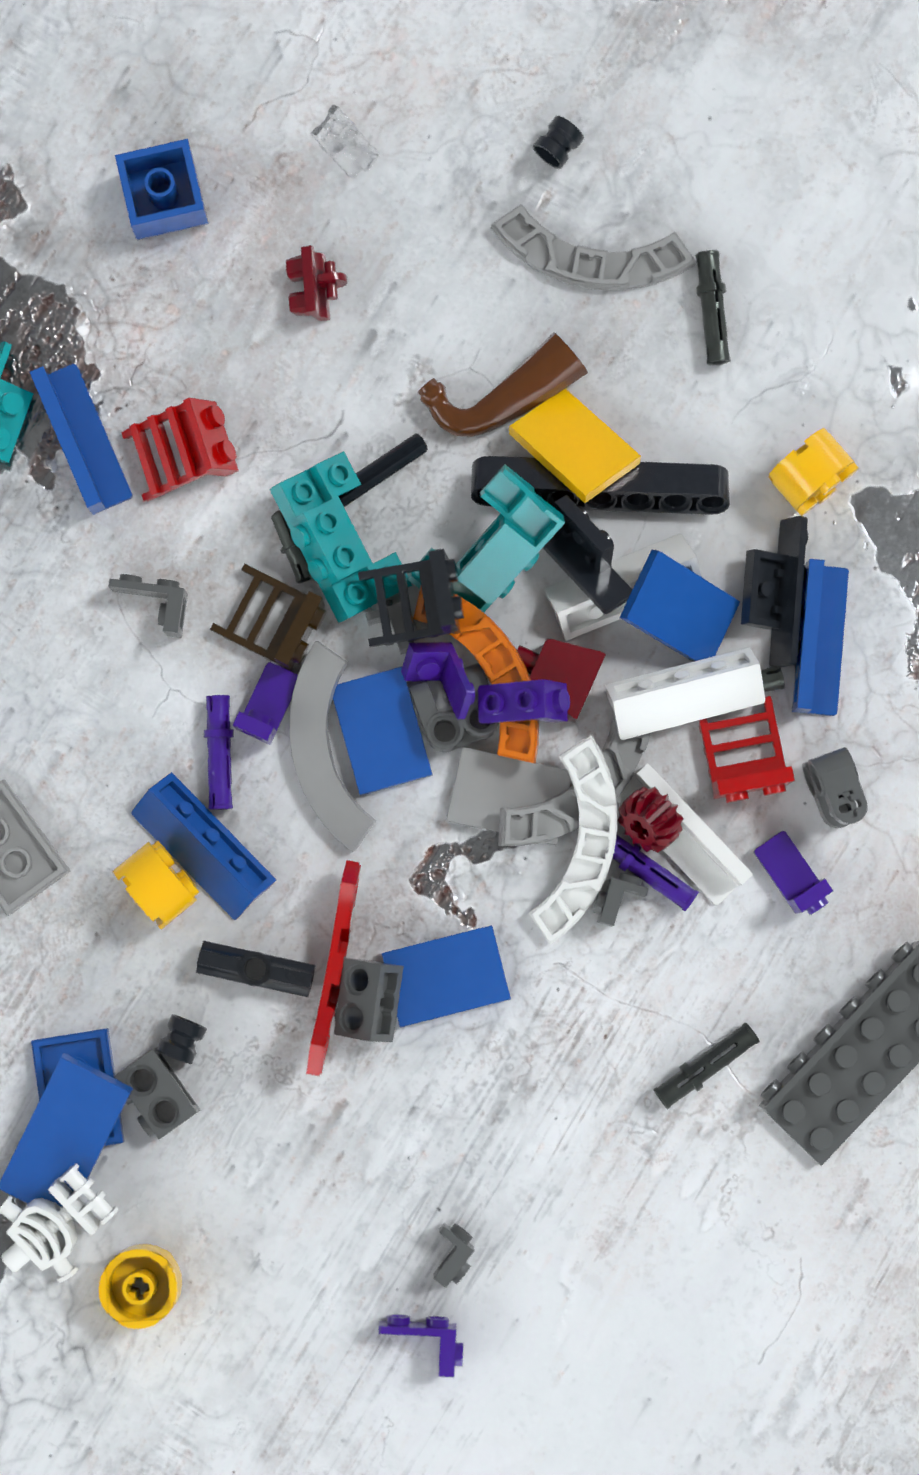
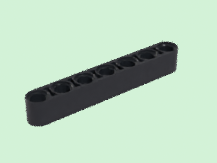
[471,456,730,515]

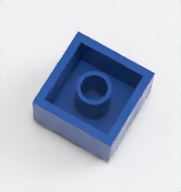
[115,139,209,240]

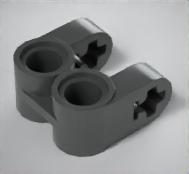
[409,663,499,753]
[802,747,868,828]

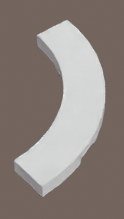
[529,734,617,945]

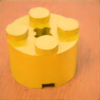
[768,428,859,516]
[113,840,200,930]
[99,1244,182,1329]

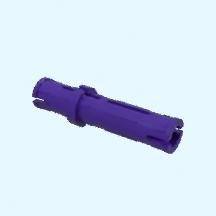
[204,695,234,810]
[612,835,699,911]

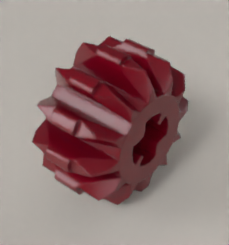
[617,786,684,853]

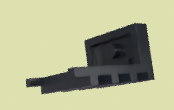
[358,549,464,647]

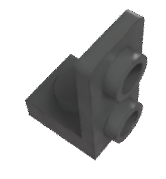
[108,574,188,638]

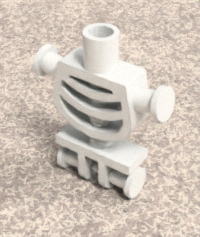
[0,1163,119,1283]

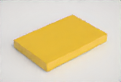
[509,388,641,503]

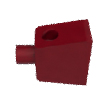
[517,638,606,723]

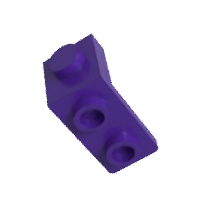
[478,679,570,724]
[754,831,833,915]
[378,1314,463,1377]

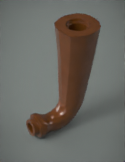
[418,332,588,437]

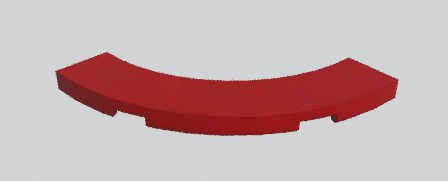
[306,860,361,1076]

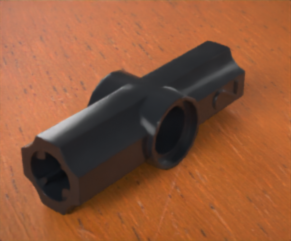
[196,940,316,998]

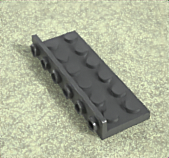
[759,941,919,1166]

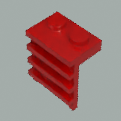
[121,397,239,502]
[699,696,795,803]

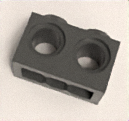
[334,958,404,1042]
[115,1048,200,1140]

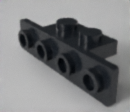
[543,495,632,614]
[741,516,808,667]

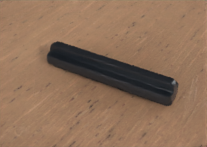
[338,433,428,507]

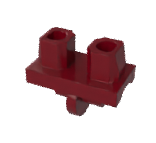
[286,245,348,321]

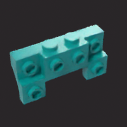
[269,451,413,623]
[408,464,565,612]

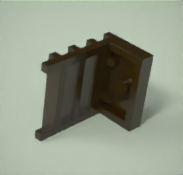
[210,563,327,671]

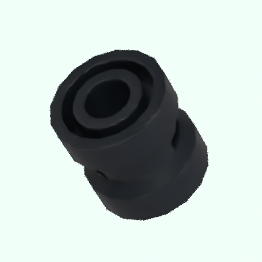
[533,116,584,169]
[157,1014,207,1064]

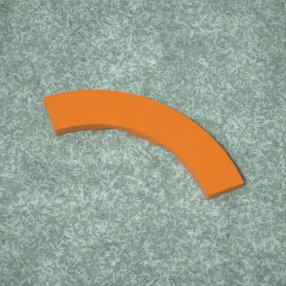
[413,586,539,764]

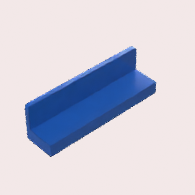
[30,364,133,515]
[792,559,849,716]
[131,772,276,920]

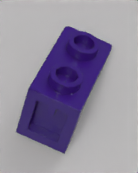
[401,642,475,719]
[233,662,298,745]

